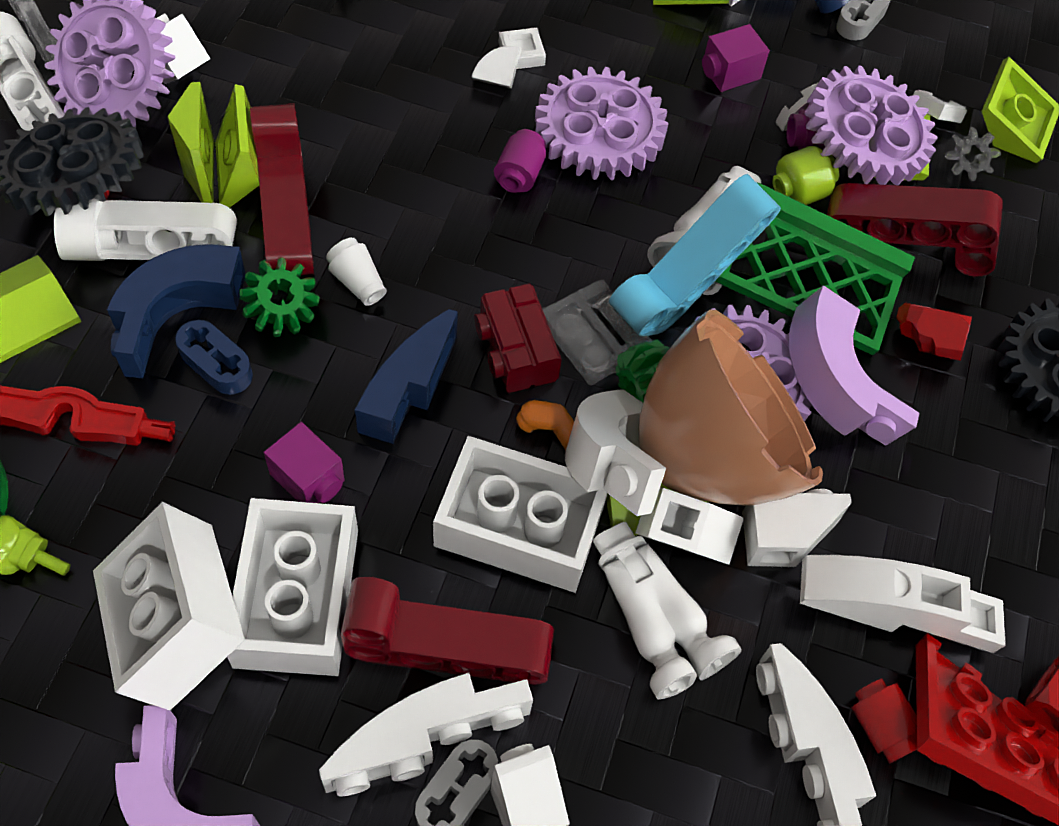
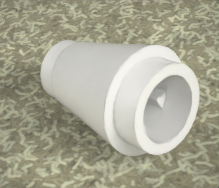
[326,238,387,306]

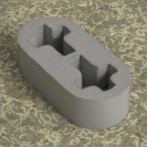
[836,0,891,40]
[415,740,498,826]

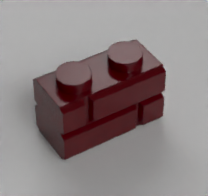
[474,283,562,393]

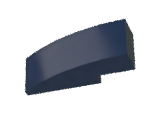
[355,309,458,444]

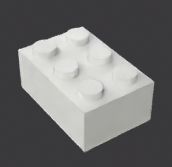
[433,436,607,593]
[227,498,358,676]
[93,502,245,710]

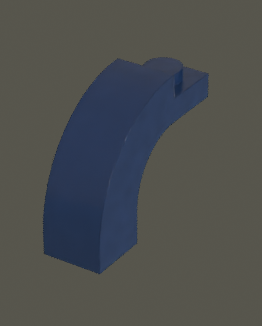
[107,244,246,378]

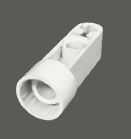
[0,12,65,131]
[54,198,237,261]

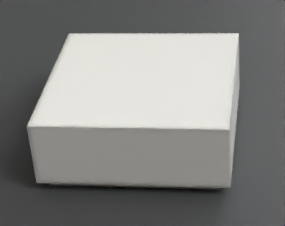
[499,28,546,69]

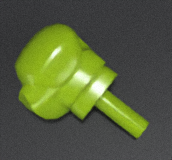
[0,515,71,576]

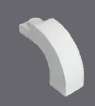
[565,389,666,516]

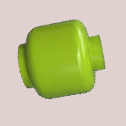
[773,146,839,205]

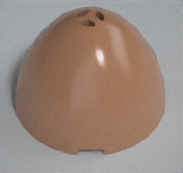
[639,310,823,506]

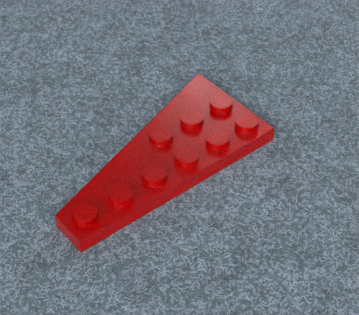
[916,633,1059,826]

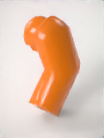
[516,400,574,450]

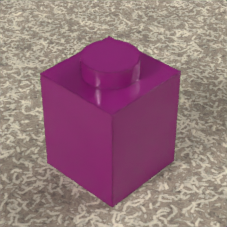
[702,24,770,92]
[264,422,345,503]

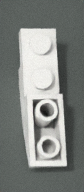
[800,555,1005,653]
[756,643,876,826]
[319,673,533,796]

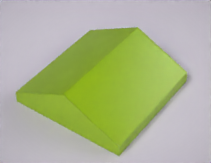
[982,57,1059,163]
[168,82,214,203]
[215,84,259,208]
[0,255,81,363]

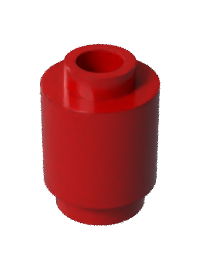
[851,679,917,764]

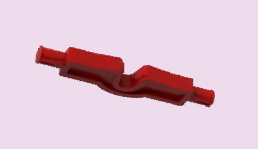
[0,386,175,446]

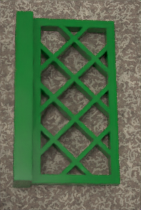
[715,182,915,355]

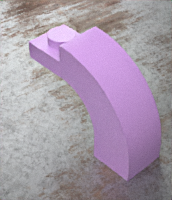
[789,285,919,446]
[115,705,260,826]

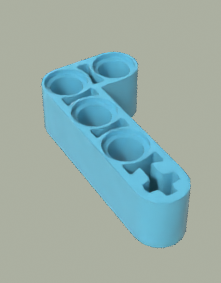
[609,174,781,337]

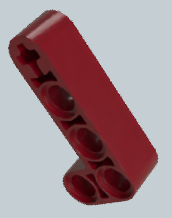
[250,103,315,275]
[827,183,1003,277]
[341,577,554,684]

